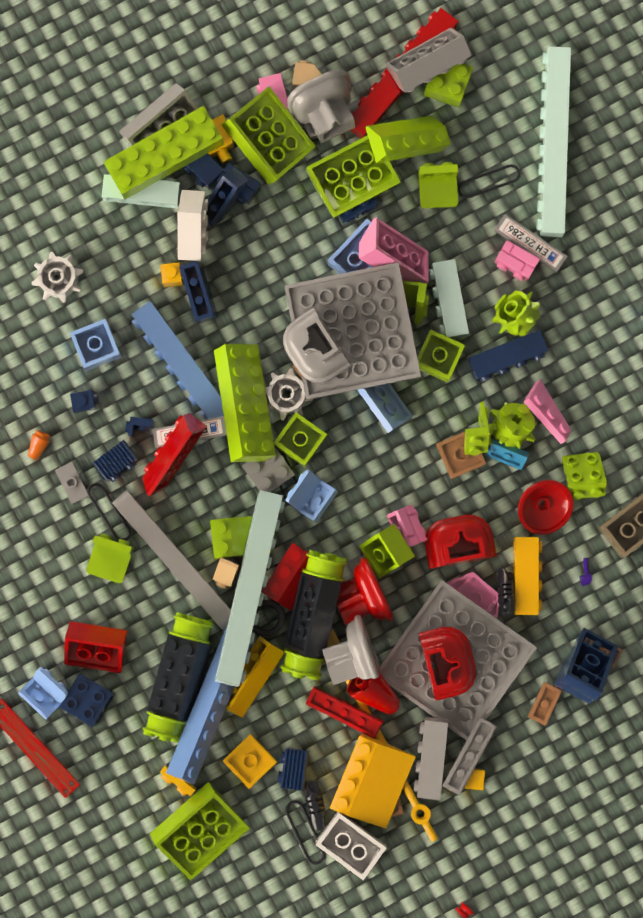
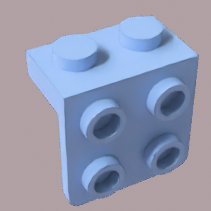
[286,469,338,523]
[18,667,68,720]

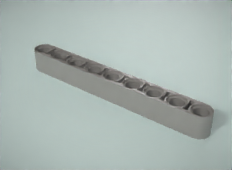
[112,490,231,631]

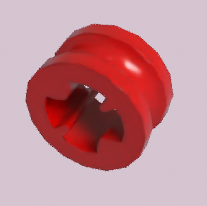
[455,902,475,918]

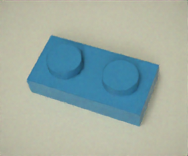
[486,438,529,470]

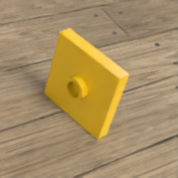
[223,734,277,789]

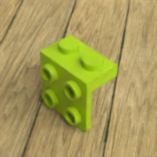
[418,162,458,209]
[402,280,429,324]
[464,401,493,455]
[562,452,607,500]
[86,533,134,583]

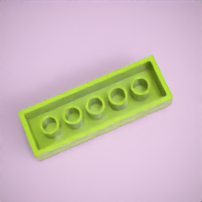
[103,106,224,200]
[214,344,276,462]

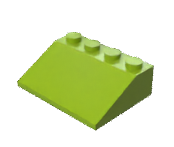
[221,86,316,185]
[306,135,401,218]
[150,782,250,880]

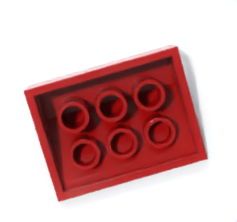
[142,413,207,496]

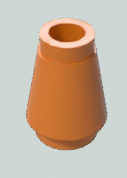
[28,430,50,460]

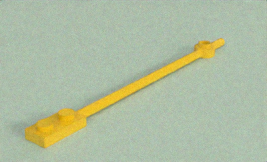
[327,628,438,842]

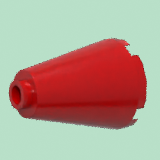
[347,671,400,715]

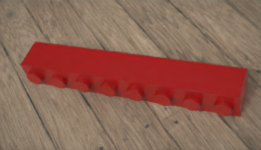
[350,8,459,139]

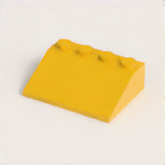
[330,733,416,828]

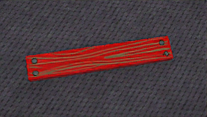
[0,698,80,798]

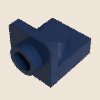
[70,389,99,413]
[125,417,155,438]

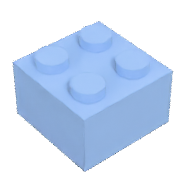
[70,319,122,371]

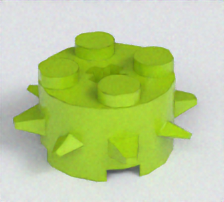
[492,290,540,336]
[490,402,537,449]

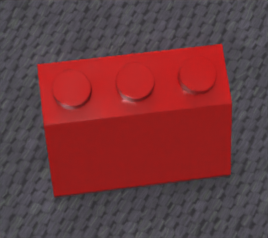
[261,543,309,611]
[64,621,127,674]

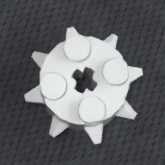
[32,252,83,303]
[265,368,313,421]

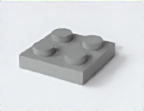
[242,446,295,493]

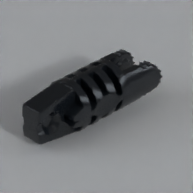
[497,568,516,618]
[305,780,326,831]

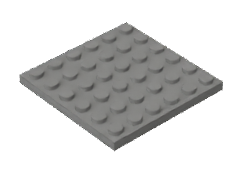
[284,262,421,400]
[378,579,537,741]

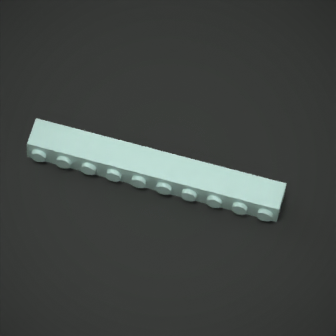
[536,46,571,237]
[215,490,285,687]

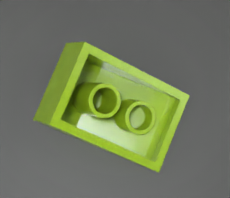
[210,516,273,559]

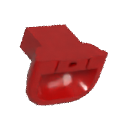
[425,515,497,569]
[336,557,393,625]
[418,627,476,701]

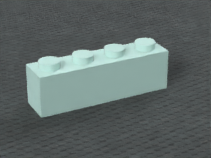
[101,174,181,209]
[429,259,469,339]

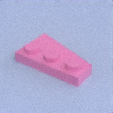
[524,379,572,444]

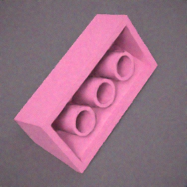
[359,217,429,283]

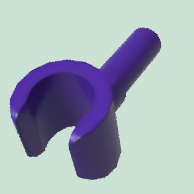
[579,558,592,586]

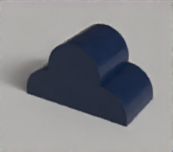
[554,628,618,704]

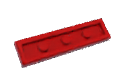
[306,686,384,739]

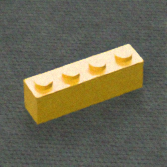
[513,537,542,615]
[226,636,285,718]

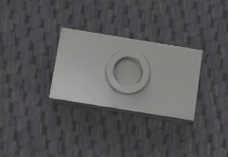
[55,462,89,505]

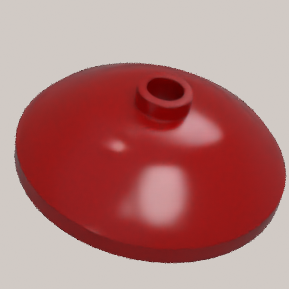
[518,480,573,535]

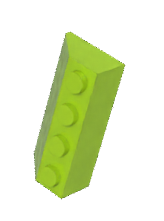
[365,116,451,163]

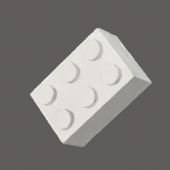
[177,190,208,261]
[316,812,386,880]

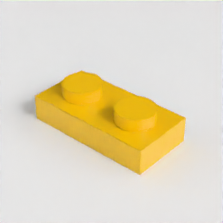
[160,765,196,796]

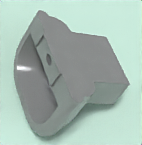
[287,70,355,143]
[283,307,351,383]
[322,615,380,685]

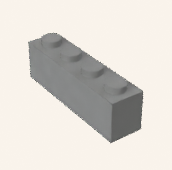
[414,717,448,800]

